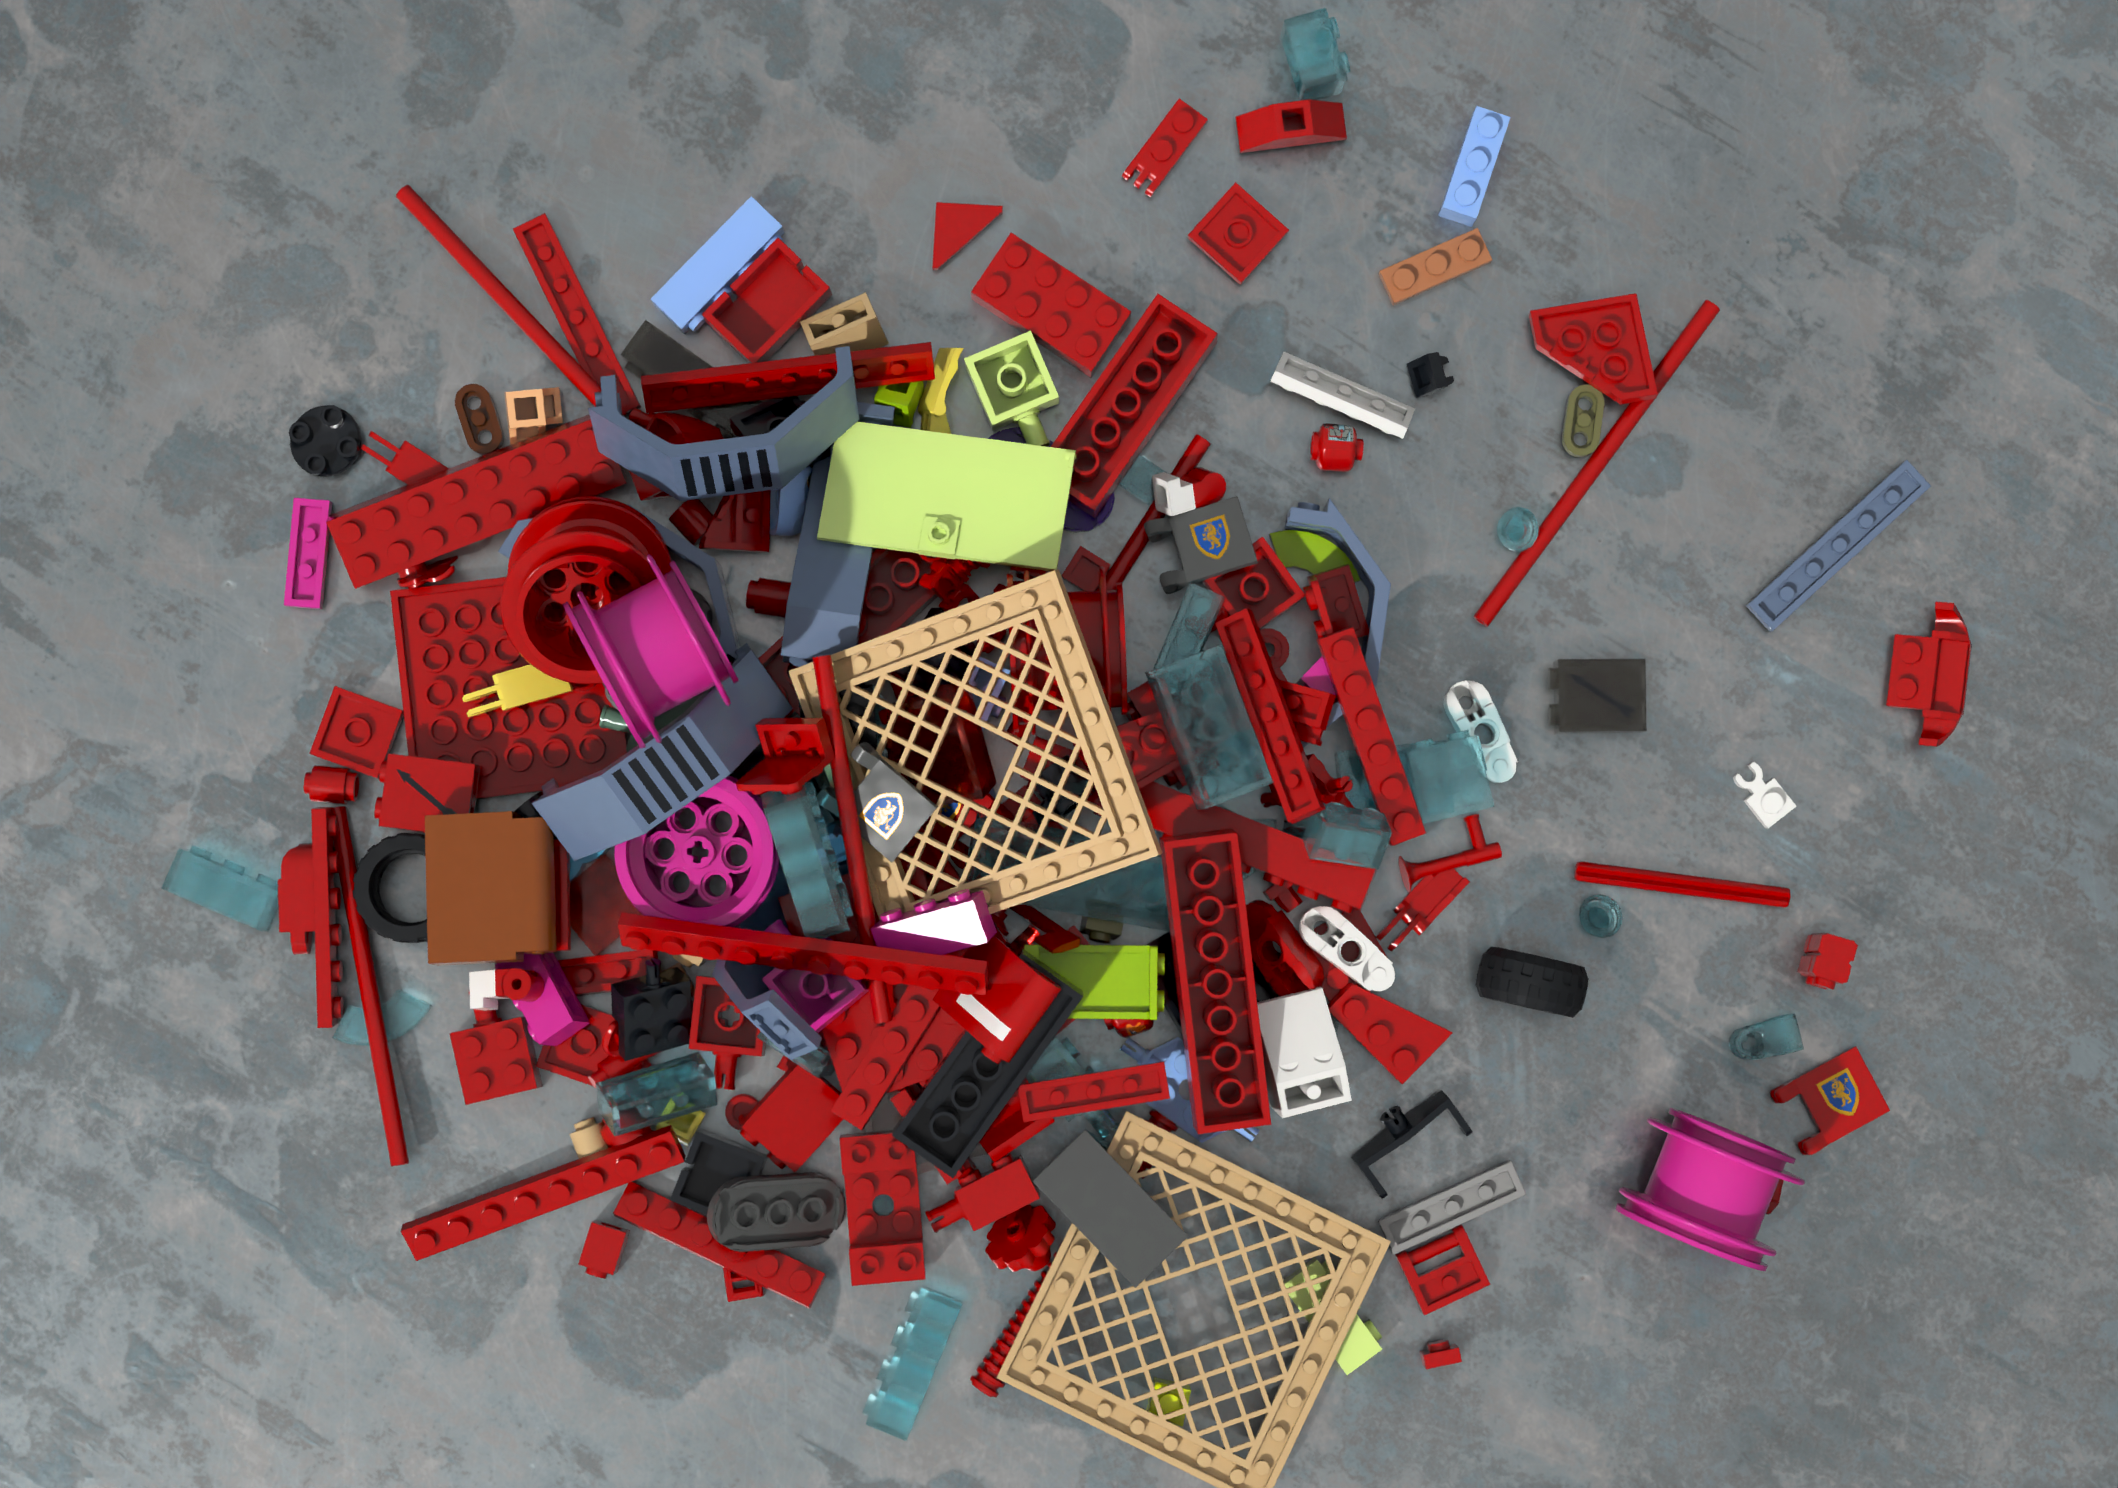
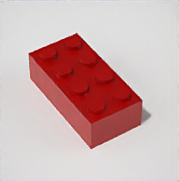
[971,233,1131,378]

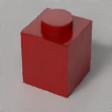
[578,1220,630,1279]

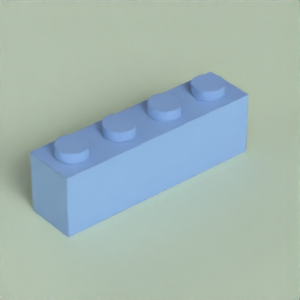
[651,196,785,334]

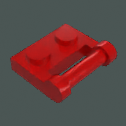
[1396,1224,1490,1316]

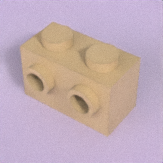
[800,292,889,356]

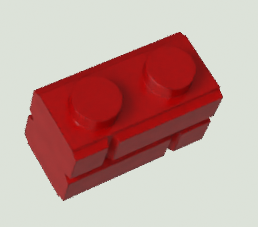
[1797,933,1858,990]

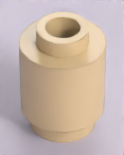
[569,1117,608,1159]

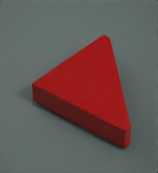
[932,202,1003,270]

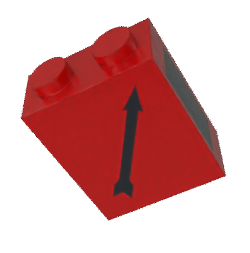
[374,754,481,832]

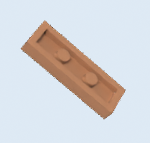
[1378,228,1492,306]

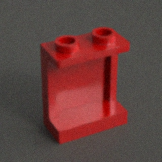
[737,1057,843,1173]

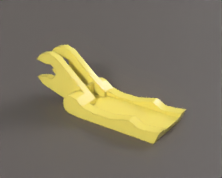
[918,348,964,434]
[462,664,574,717]

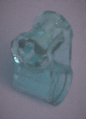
[1729,1013,1804,1060]

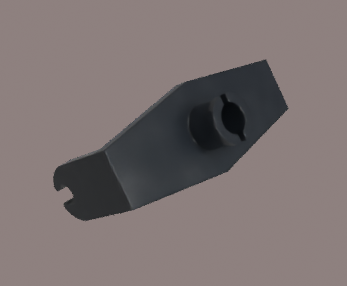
[1351,1090,1473,1199]

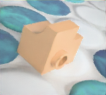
[504,387,563,445]

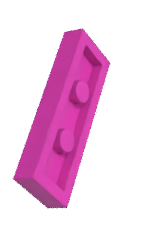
[284,498,332,609]

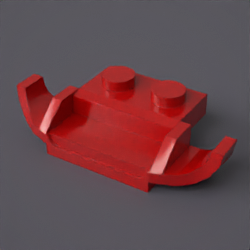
[1886,602,1972,747]

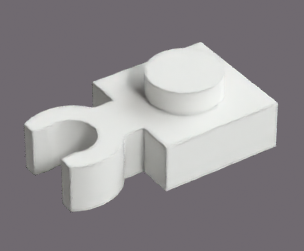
[1733,762,1797,829]

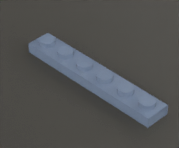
[1746,460,1931,632]

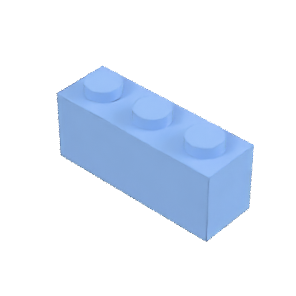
[1438,106,1511,227]

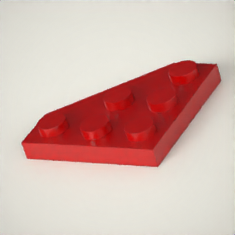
[1529,293,1658,405]

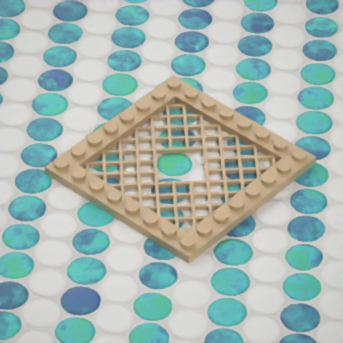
[788,569,1162,920]
[996,1111,1391,1488]

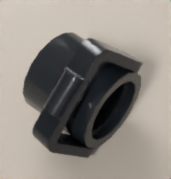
[1032,755,1096,825]

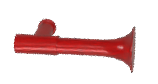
[1398,814,1502,893]

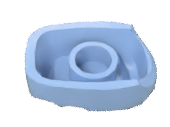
[770,466,813,536]

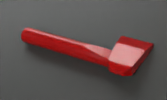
[1010,902,1081,954]

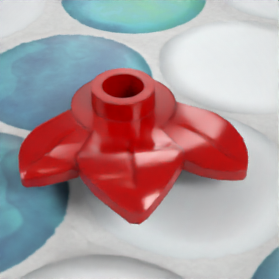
[397,555,458,589]

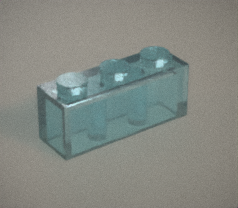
[161,845,279,932]
[596,1052,717,1137]

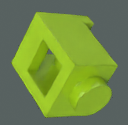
[874,381,924,428]

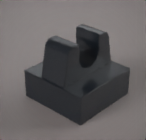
[1407,352,1454,398]

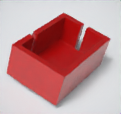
[702,238,832,363]

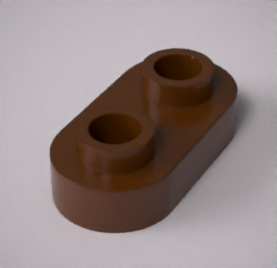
[455,384,504,455]

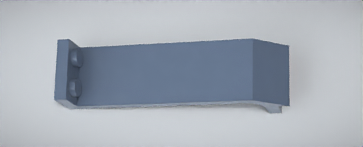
[781,402,895,667]

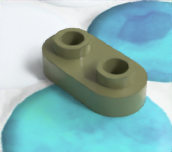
[1562,384,1605,457]

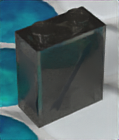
[1547,659,1647,734]

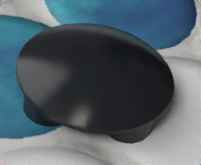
[289,405,361,477]

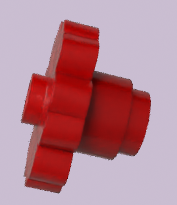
[985,1204,1056,1272]

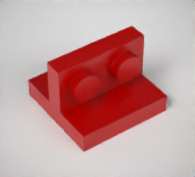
[979,1077,1055,1163]

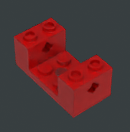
[839,1130,926,1286]

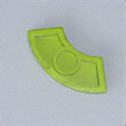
[1269,530,1360,583]

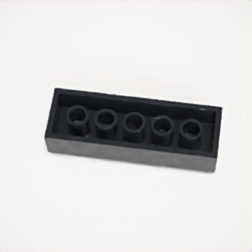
[892,948,1083,1178]

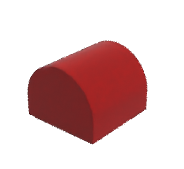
[669,499,713,546]

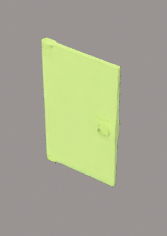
[817,421,1076,571]

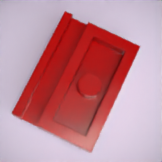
[1251,679,1336,747]

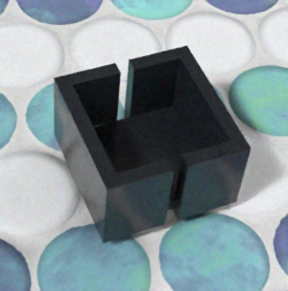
[670,1129,768,1215]

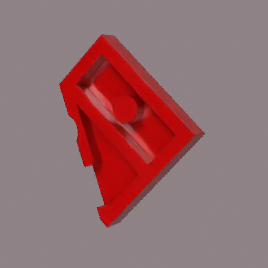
[699,490,771,553]

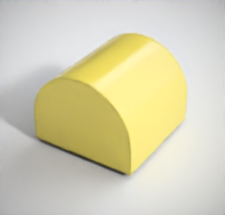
[655,1096,706,1147]

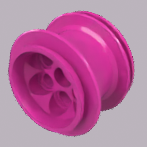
[562,554,739,749]
[614,775,789,927]
[1615,1108,1805,1271]

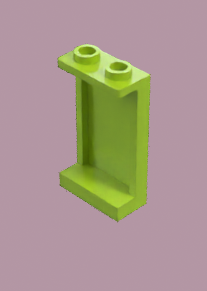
[1024,944,1165,1020]

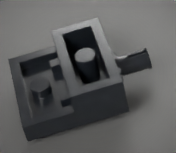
[611,958,691,1061]

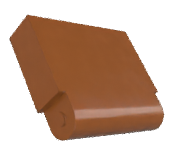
[425,811,557,966]

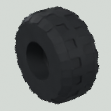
[1476,946,1589,1018]

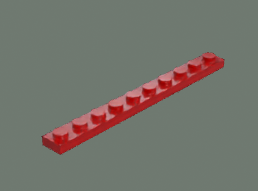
[618,912,989,995]

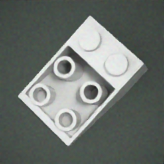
[1257,986,1352,1118]

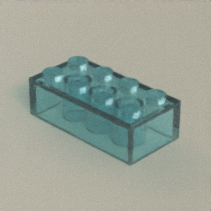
[1145,644,1273,810]
[761,781,854,939]

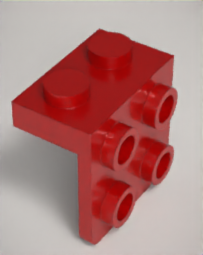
[1303,564,1369,638]
[736,718,835,795]

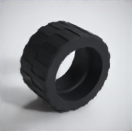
[353,833,427,943]

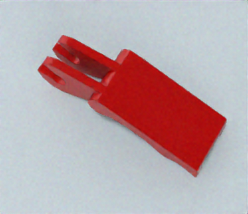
[360,431,449,485]
[1376,869,1470,951]

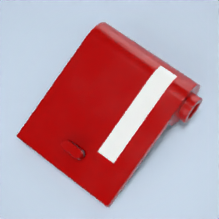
[932,935,1062,1064]

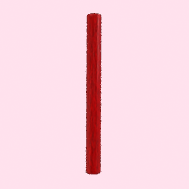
[1574,862,1791,907]

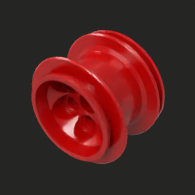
[500,496,672,684]
[1007,567,1127,735]

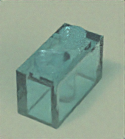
[1302,802,1392,870]

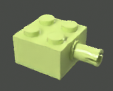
[964,331,1059,446]

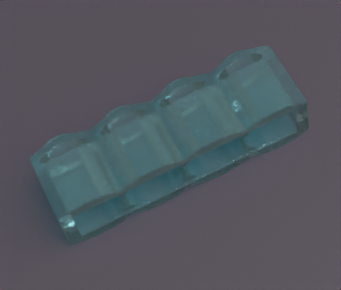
[862,1285,963,1441]

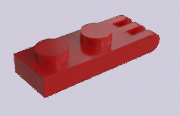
[1121,98,1208,198]

